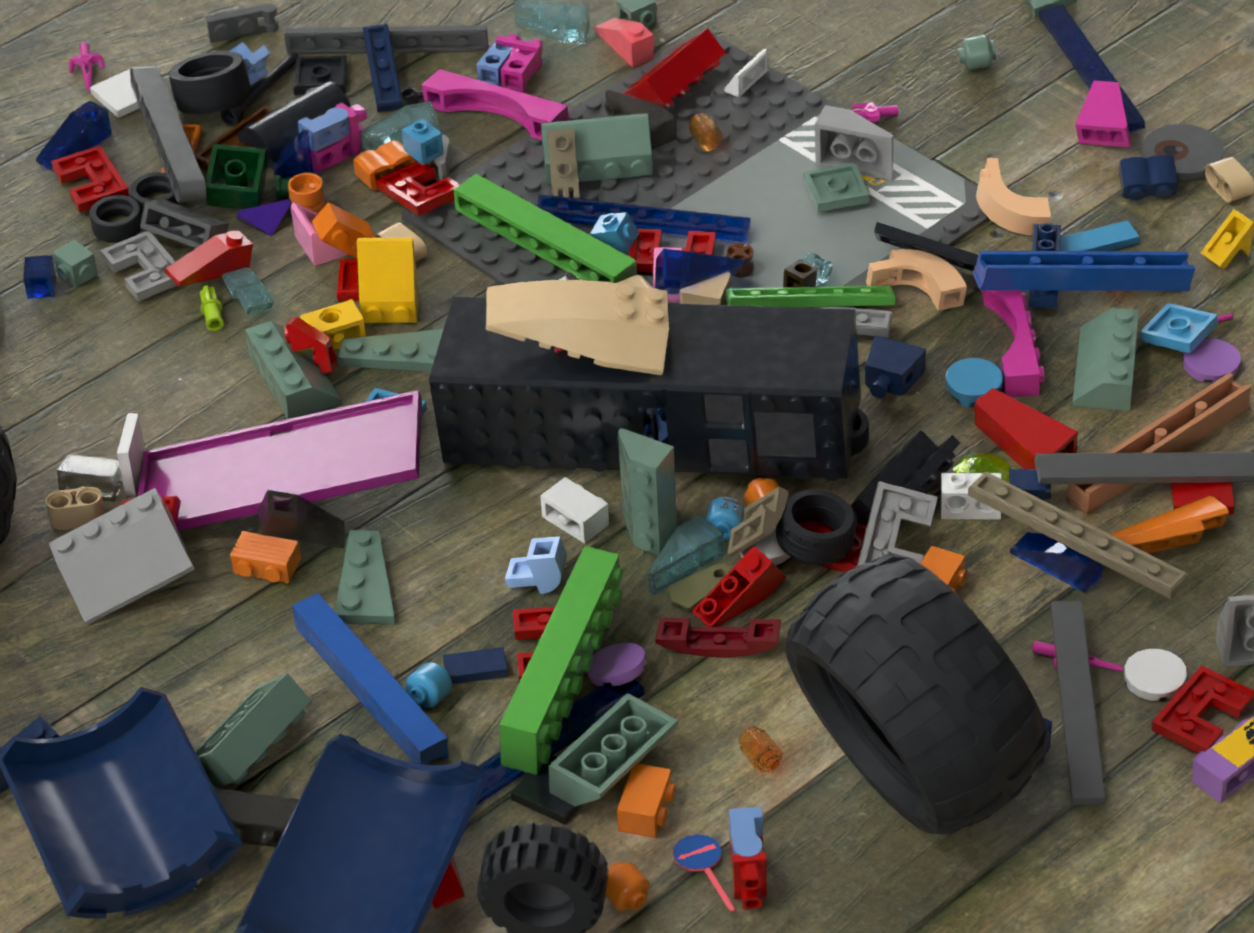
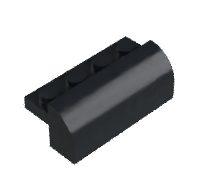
[237,82,351,168]
[850,430,960,526]

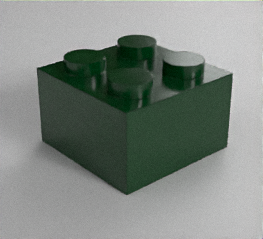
[205,144,268,209]

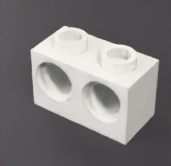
[941,473,1001,520]

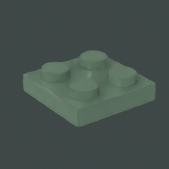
[803,163,870,212]

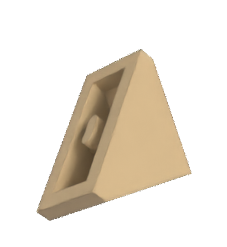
[680,271,732,305]

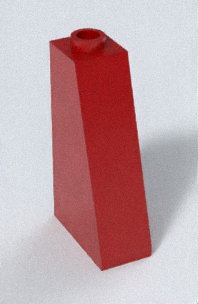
[974,388,1078,469]

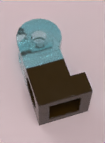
[783,253,833,288]

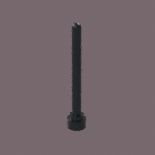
[220,53,299,126]

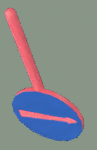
[673,834,735,912]

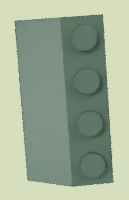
[541,114,653,185]
[1072,308,1139,411]
[245,321,342,419]
[618,428,677,556]
[195,673,311,788]
[549,693,678,807]

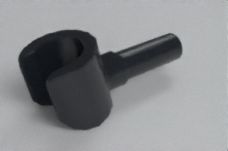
[401,87,424,107]

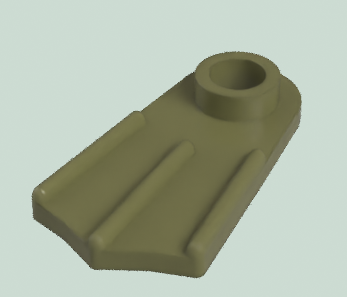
[667,563,732,612]

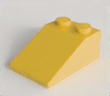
[357,238,420,323]

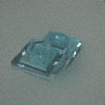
[222,267,274,315]

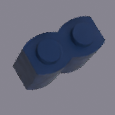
[1119,155,1178,200]

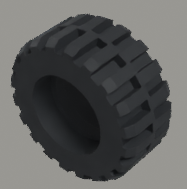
[477,822,609,933]

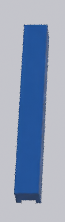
[972,251,1195,291]
[292,593,449,765]

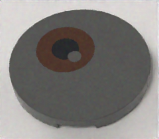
[1142,124,1223,181]

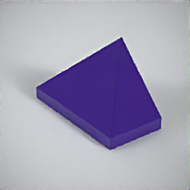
[236,199,291,236]

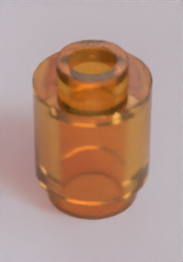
[689,113,723,151]
[739,727,783,773]

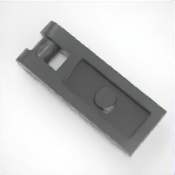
[206,3,279,43]

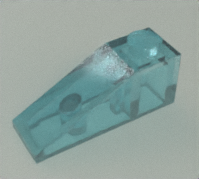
[514,0,590,43]
[360,101,439,152]
[648,514,723,595]

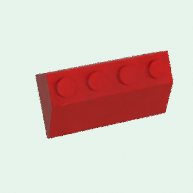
[618,28,726,113]

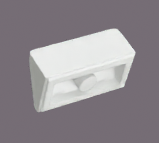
[724,49,768,97]

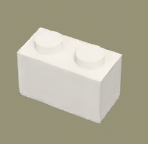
[540,477,609,544]

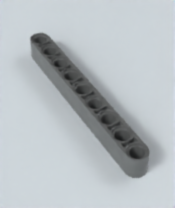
[130,66,206,203]

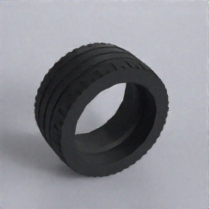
[169,51,250,114]

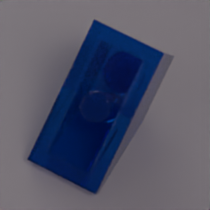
[274,130,314,178]

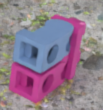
[477,34,543,93]
[298,103,369,173]

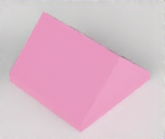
[291,202,348,266]

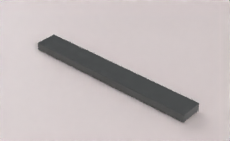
[284,25,489,54]
[1034,452,1254,484]
[1050,600,1105,805]

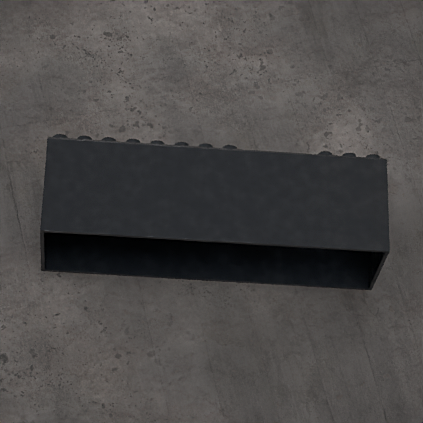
[429,297,861,481]

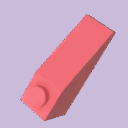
[594,18,654,68]

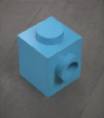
[402,119,444,165]
[590,212,639,252]

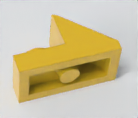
[1200,209,1254,270]

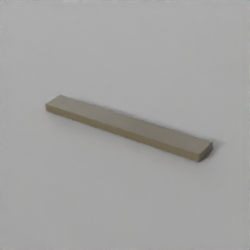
[968,471,1188,599]

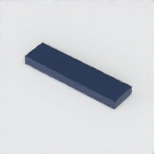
[363,24,403,112]

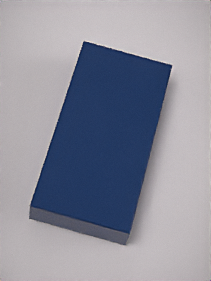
[443,647,508,684]

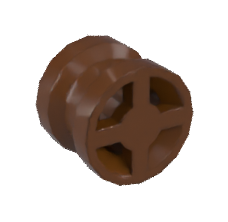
[726,243,754,277]

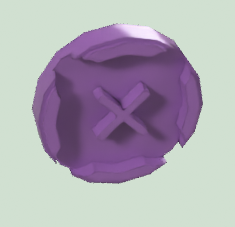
[1183,339,1241,383]
[587,643,648,687]

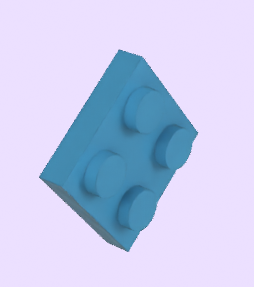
[1140,303,1218,353]

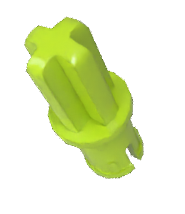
[200,285,224,332]

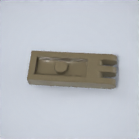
[547,128,580,203]

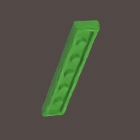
[725,285,896,307]

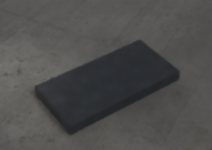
[874,222,978,272]

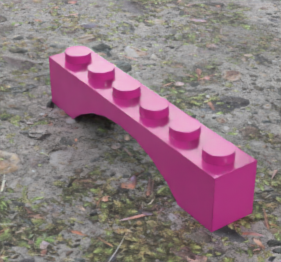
[422,69,569,140]
[981,290,1045,397]

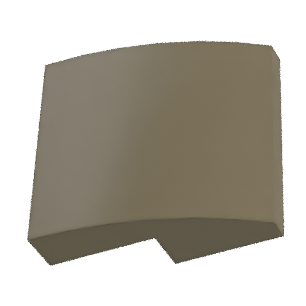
[728,487,789,557]

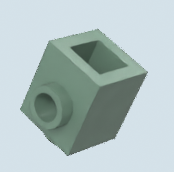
[616,0,657,27]
[53,239,98,287]

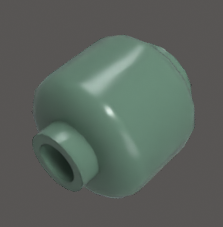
[958,35,996,71]

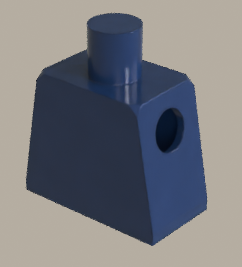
[865,336,926,398]

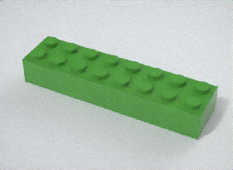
[500,546,623,775]

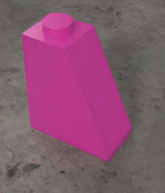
[1075,81,1131,147]

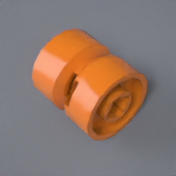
[288,173,325,213]

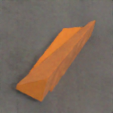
[1086,496,1229,566]

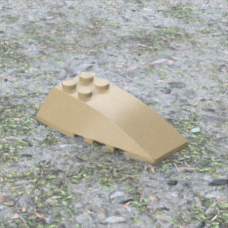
[486,280,669,375]

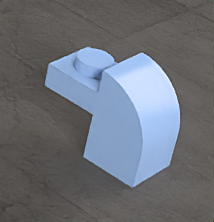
[230,42,270,86]
[505,536,567,594]

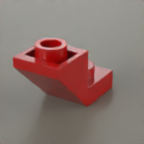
[284,317,338,374]

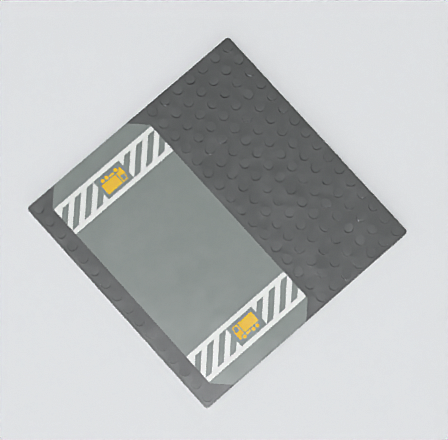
[401,30,990,309]

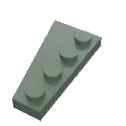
[337,329,443,372]
[335,530,395,625]

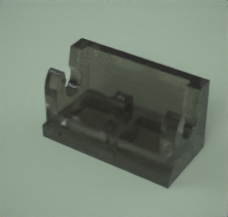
[57,454,123,502]

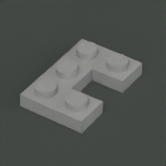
[100,231,177,302]
[857,481,938,567]

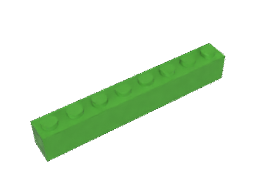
[454,174,637,283]

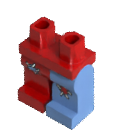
[729,807,767,909]

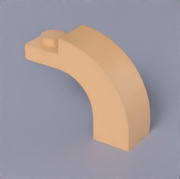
[976,158,1051,236]
[866,249,967,311]

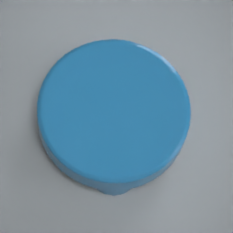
[945,358,1003,407]

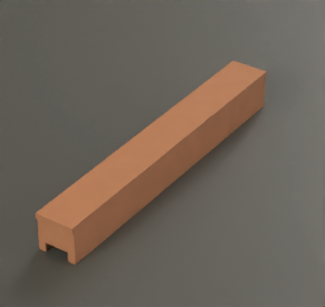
[1066,373,1251,515]

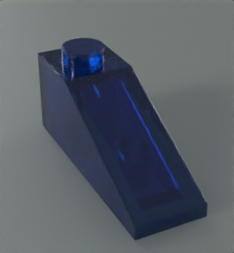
[36,100,112,172]
[655,248,744,294]
[1010,532,1102,592]

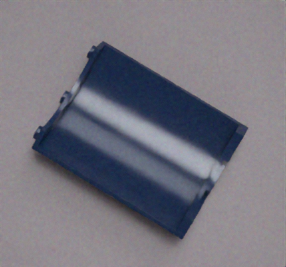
[0,687,243,919]
[234,734,489,933]

